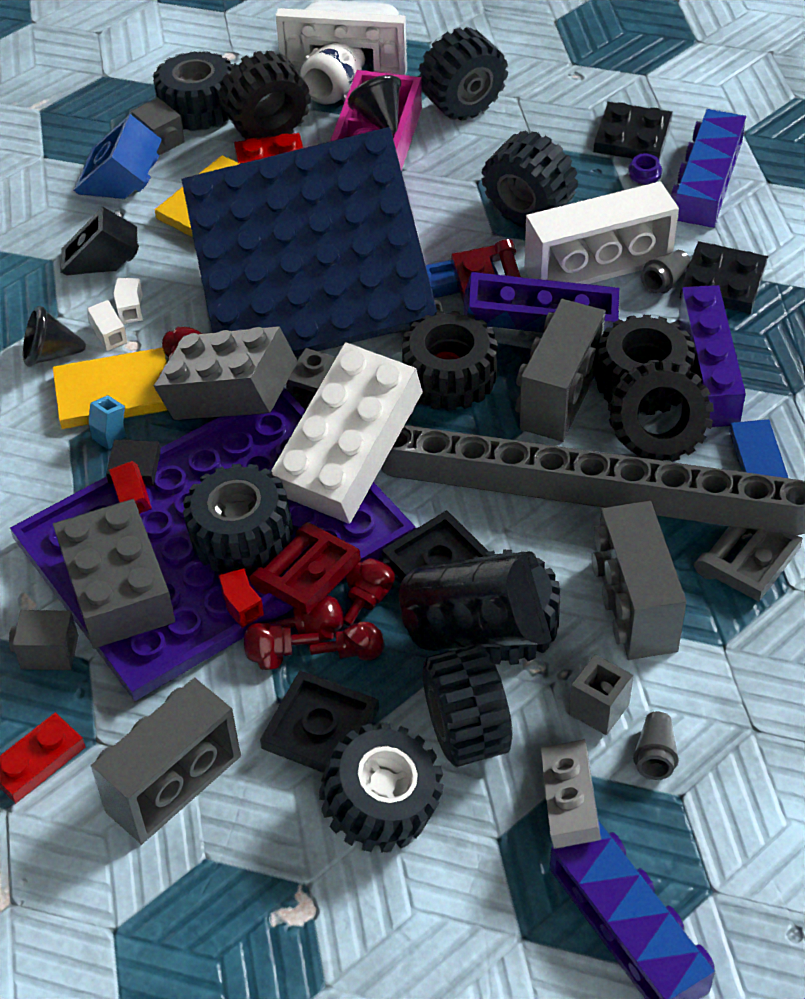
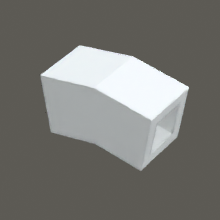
[114,278,143,324]
[87,300,128,351]

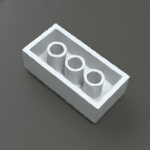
[524,181,679,284]
[271,342,423,524]

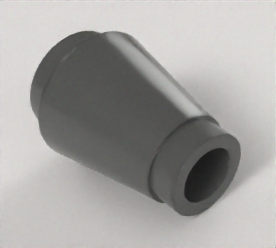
[641,250,690,293]
[633,711,679,780]

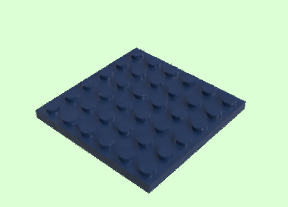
[181,127,437,357]

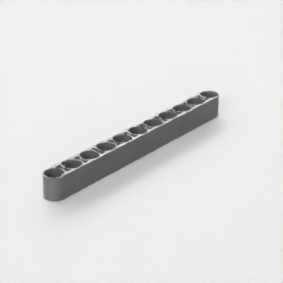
[381,425,805,535]

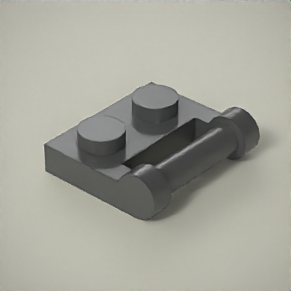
[694,526,803,602]

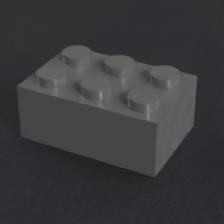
[516,299,606,442]
[154,326,298,420]
[53,499,176,649]
[591,501,687,660]
[90,677,241,845]

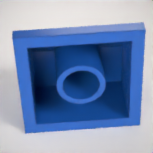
[73,114,162,199]

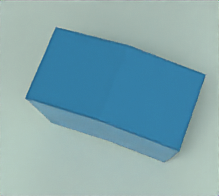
[88,395,126,450]

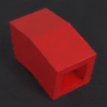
[109,461,152,514]
[219,568,264,628]

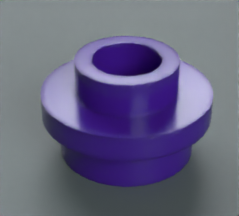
[628,154,662,185]

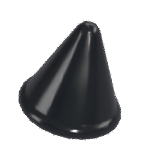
[347,75,402,135]
[23,306,86,367]

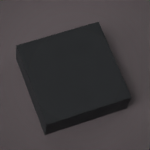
[106,440,161,486]

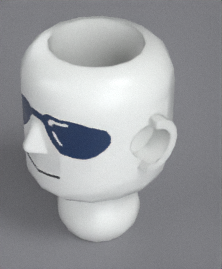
[300,43,365,105]

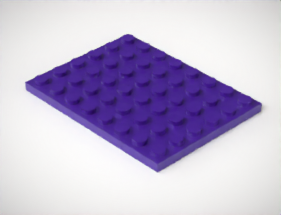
[10,388,416,702]

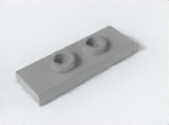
[541,739,601,849]

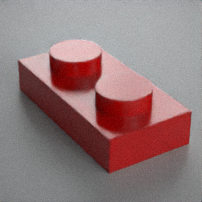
[234,133,303,164]
[0,712,86,804]

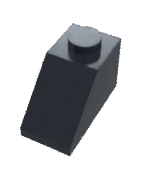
[60,207,139,275]

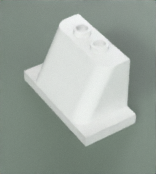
[276,0,407,75]

